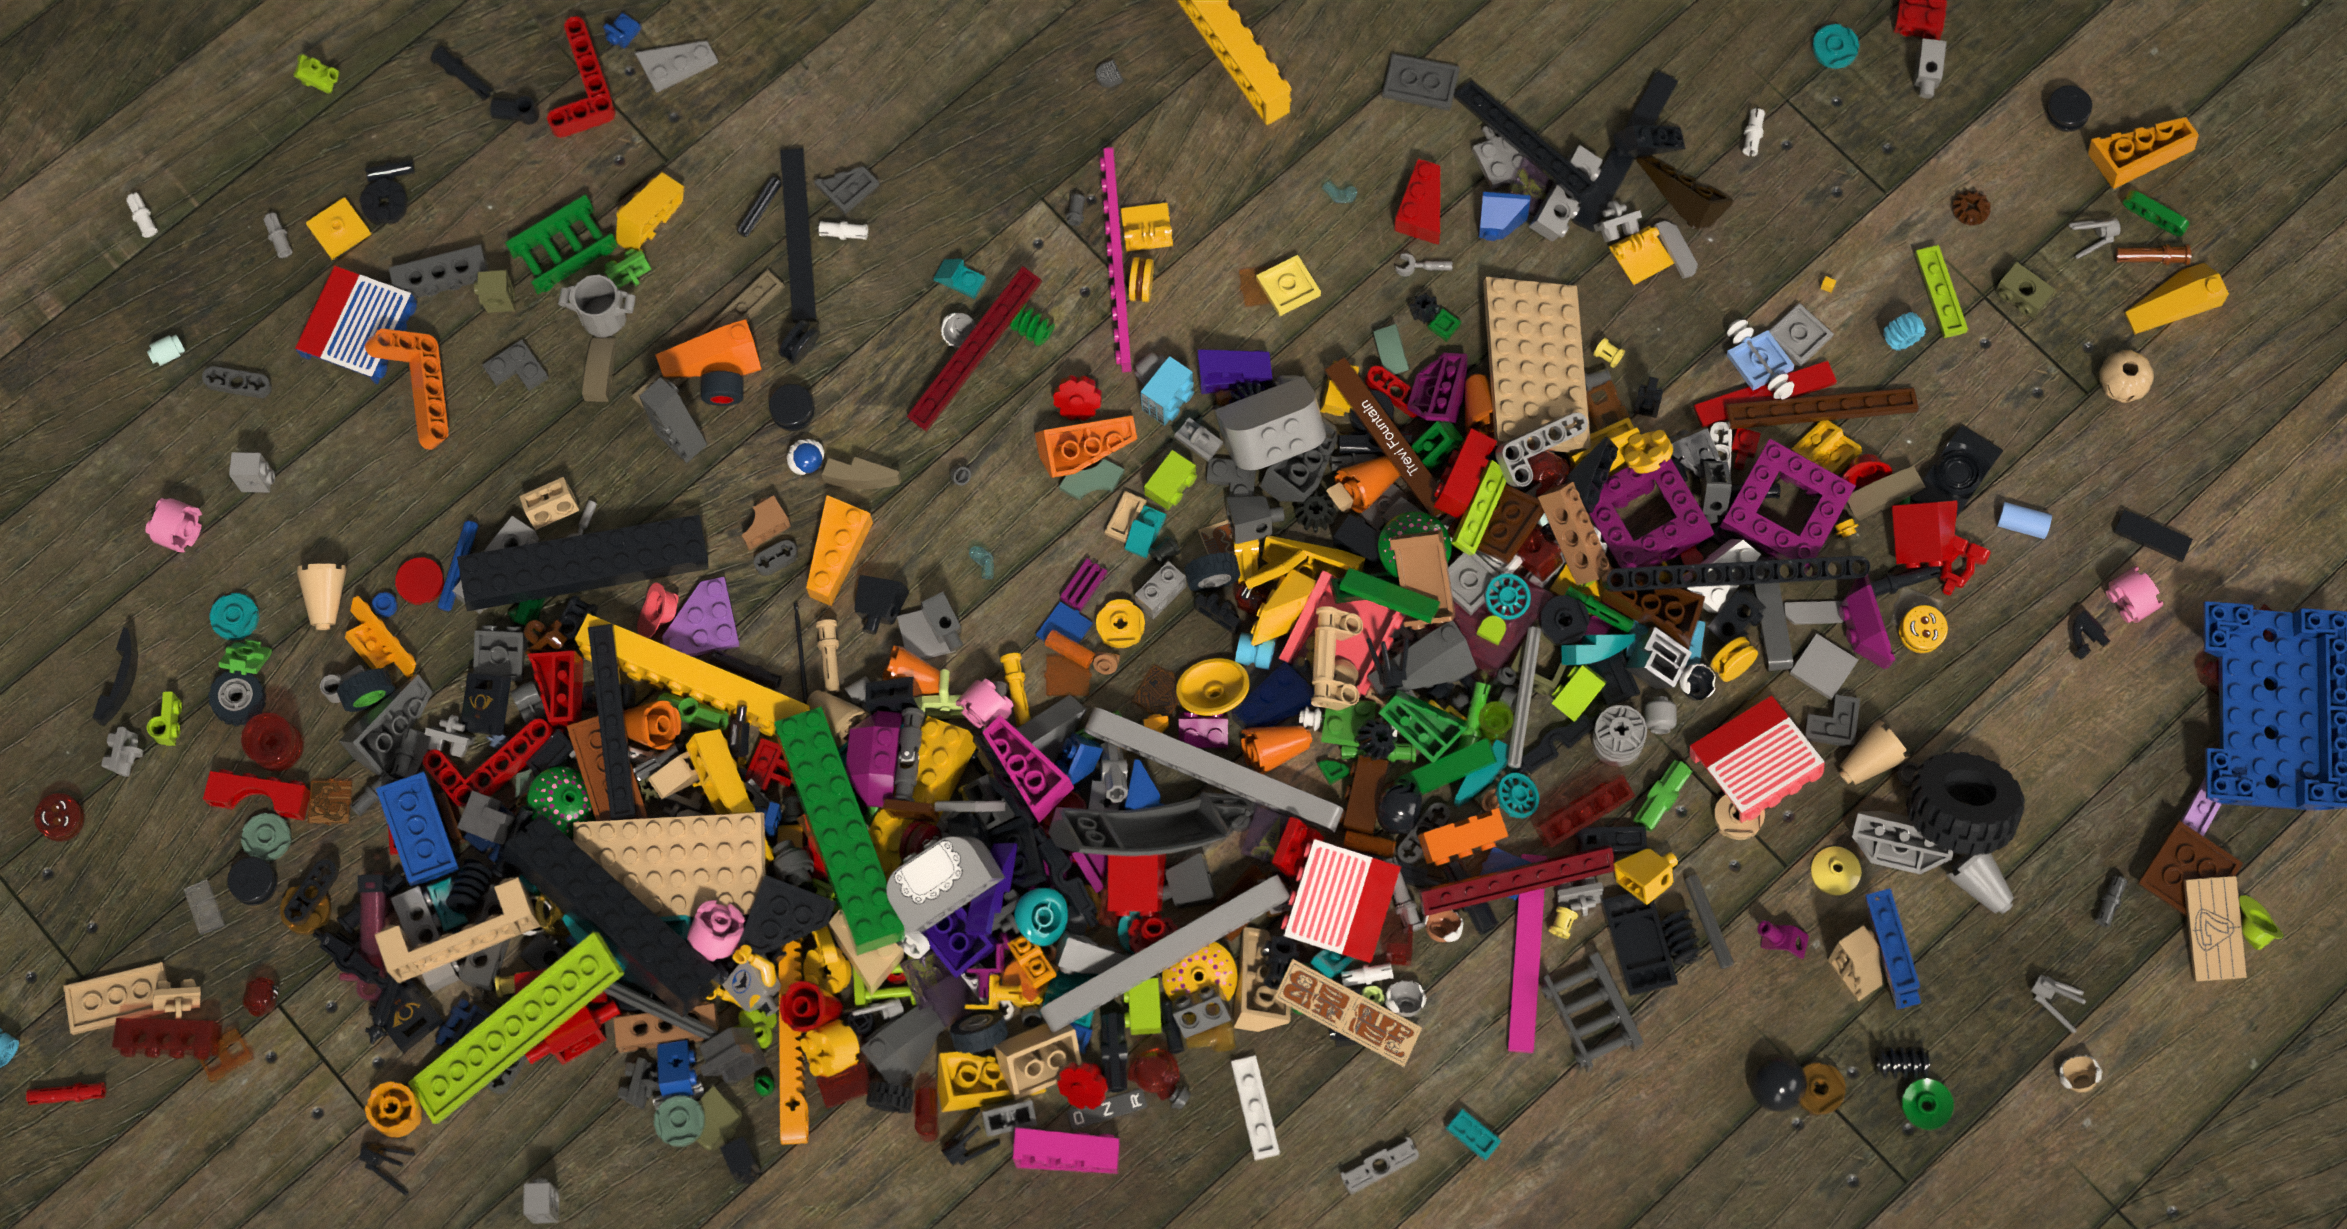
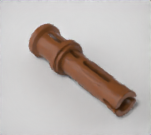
[2115,244,2191,265]

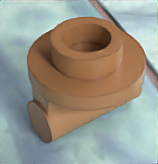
[1093,651,1120,675]
[1473,783,1500,811]

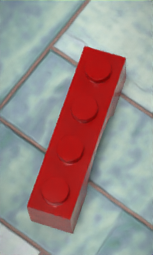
[203,769,311,821]

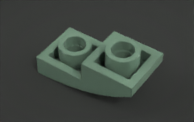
[1373,324,1410,375]

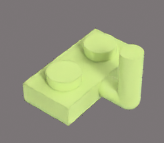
[921,669,966,719]

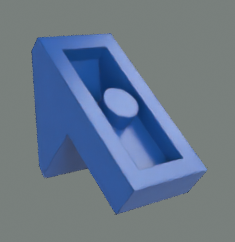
[754,802,783,843]

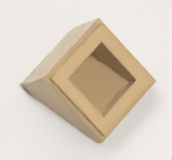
[1326,482,1353,513]

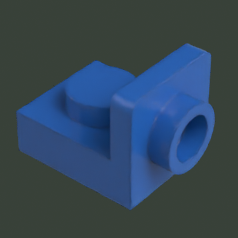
[603,13,641,49]

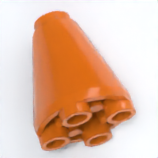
[882,645,950,696]

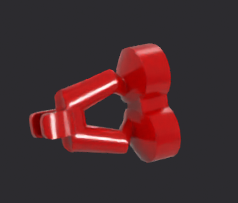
[1940,535,1991,596]

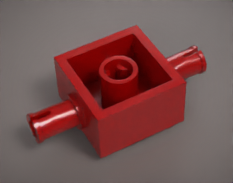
[525,1000,621,1065]

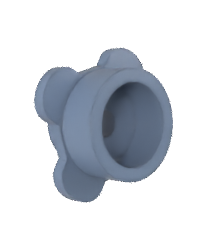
[486,735,511,750]

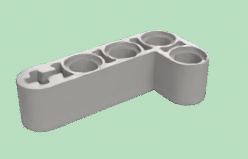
[1495,413,1588,487]

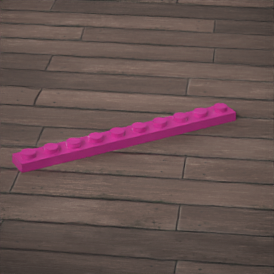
[1100,147,1132,372]

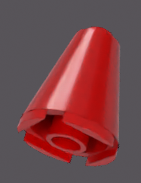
[779,981,843,1032]

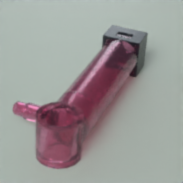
[339,874,389,1002]

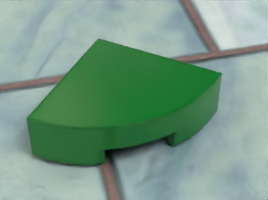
[1317,760,1351,786]

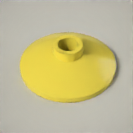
[1811,846,1861,896]

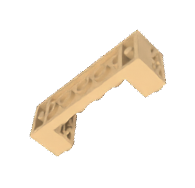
[375,878,541,983]

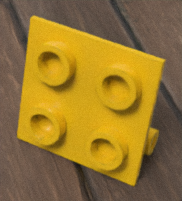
[1121,203,1173,252]
[1609,225,1674,285]

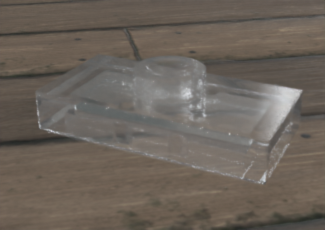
[183,879,225,935]

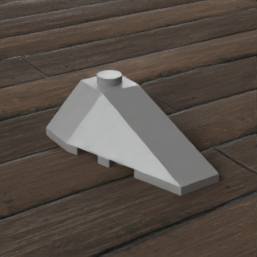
[1055,930,1161,975]

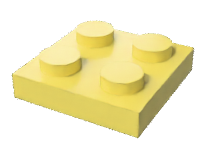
[1256,255,1321,317]

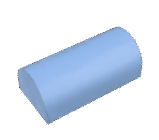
[1997,502,2052,539]

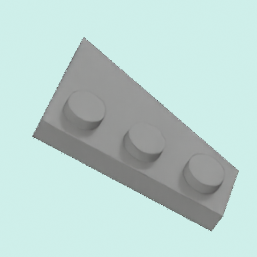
[635,41,718,93]

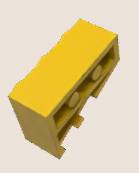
[616,172,684,252]

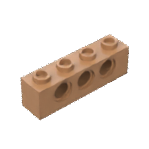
[1538,482,1611,585]
[613,1001,720,1053]

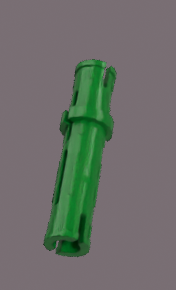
[1565,585,1635,634]

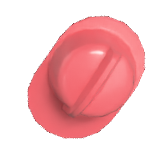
[637,582,679,638]

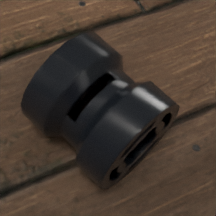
[848,1008,875,1038]

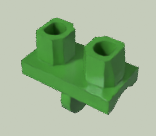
[604,248,651,289]

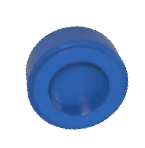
[372,592,398,618]

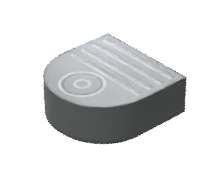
[1096,60,1123,87]

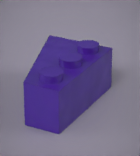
[1198,350,1272,394]

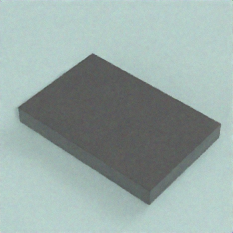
[1382,53,1460,111]

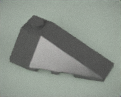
[1016,695,1087,764]
[860,989,957,1086]

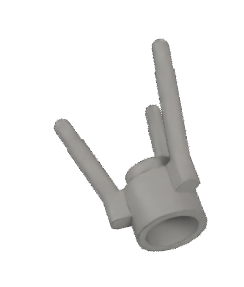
[2069,217,2120,259]
[2031,974,2086,1033]
[842,997,904,1042]

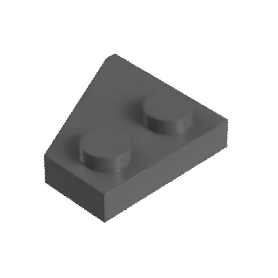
[814,166,880,215]

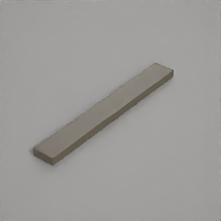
[631,269,785,409]

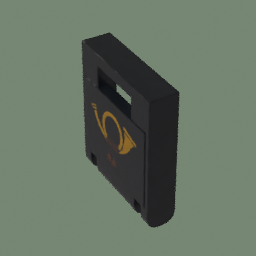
[460,673,511,736]
[368,979,444,1053]

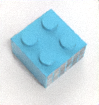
[1141,356,1194,426]

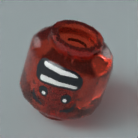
[1235,583,1270,617]
[242,977,279,1017]

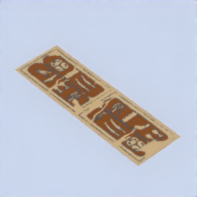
[1274,959,1422,1067]

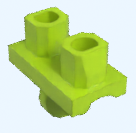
[293,54,339,93]

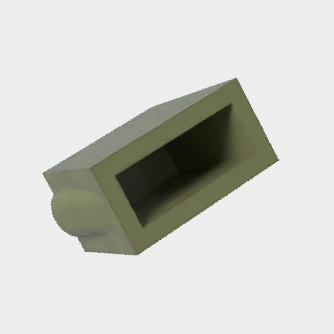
[696,1086,742,1151]

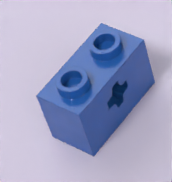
[657,1040,697,1100]

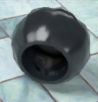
[1376,779,1422,834]

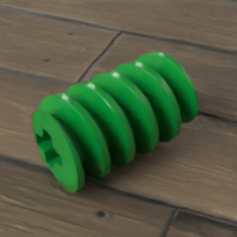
[1009,304,1055,346]

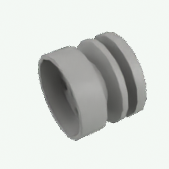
[1592,705,1647,767]

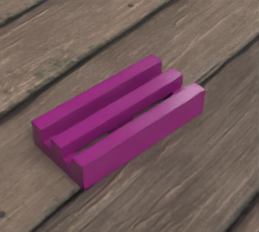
[1060,558,1108,612]

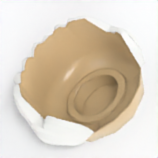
[2059,1055,2102,1093]

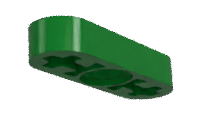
[2123,190,2190,237]

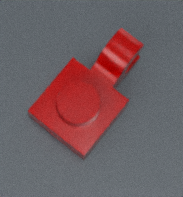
[1731,428,1761,471]

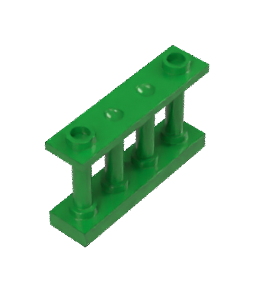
[505,195,618,295]

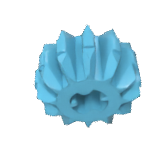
[1883,312,1926,351]

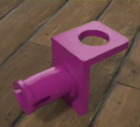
[1757,920,1809,959]
[967,943,1004,998]

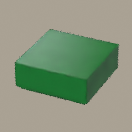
[1428,308,1461,342]

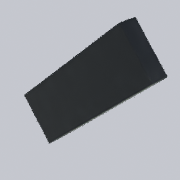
[2114,509,2193,562]

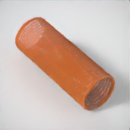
[1045,630,1095,668]
[1343,830,1396,858]

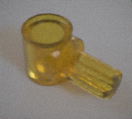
[1186,1021,1236,1052]

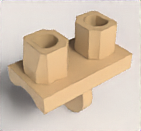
[153,979,201,1019]

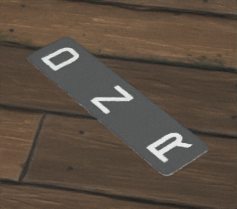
[1067,1089,1147,1129]

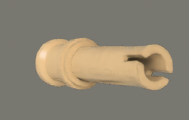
[815,619,841,695]

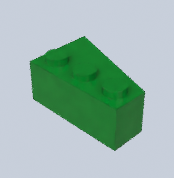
[1379,689,1468,763]

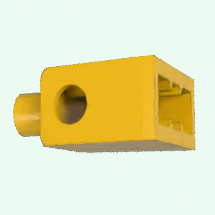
[1614,849,1678,905]

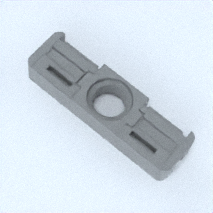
[1341,1137,1419,1194]

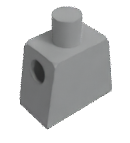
[1914,39,1946,98]

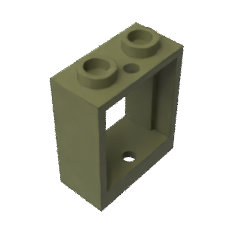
[1511,618,1579,696]

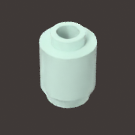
[147,335,185,366]

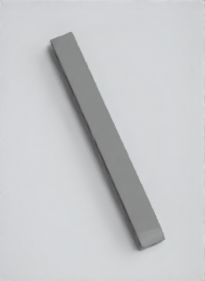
[1084,707,1344,833]
[1040,875,1290,1032]

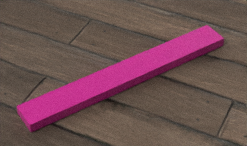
[1508,854,1547,1054]

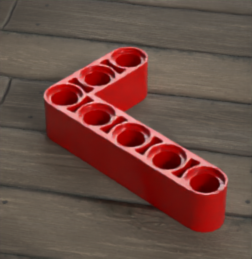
[547,16,616,138]
[423,719,555,809]

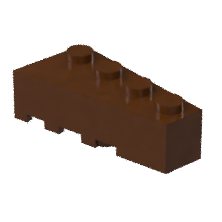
[1602,568,1706,650]

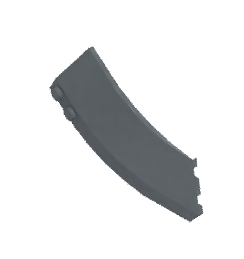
[1049,792,1254,856]

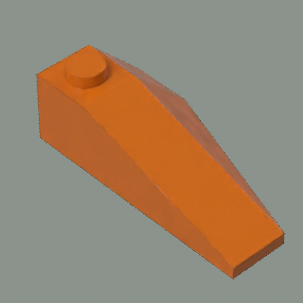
[655,319,761,378]
[1035,416,1137,478]

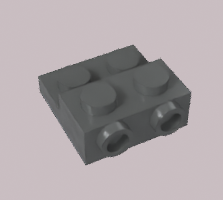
[473,625,527,681]

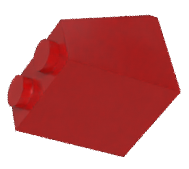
[1892,500,1958,568]
[1108,854,1166,916]

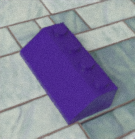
[921,904,999,978]

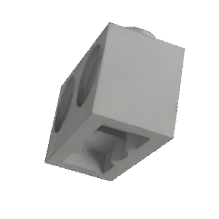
[1135,561,1187,619]
[524,1179,559,1224]

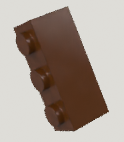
[1339,755,1388,837]

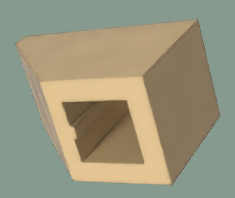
[648,751,699,799]

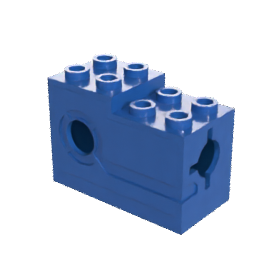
[376,772,460,887]

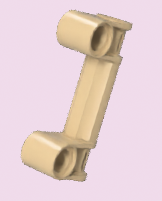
[1311,606,1363,711]

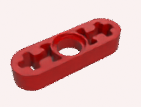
[1365,366,1420,418]

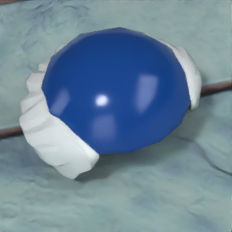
[787,439,824,475]

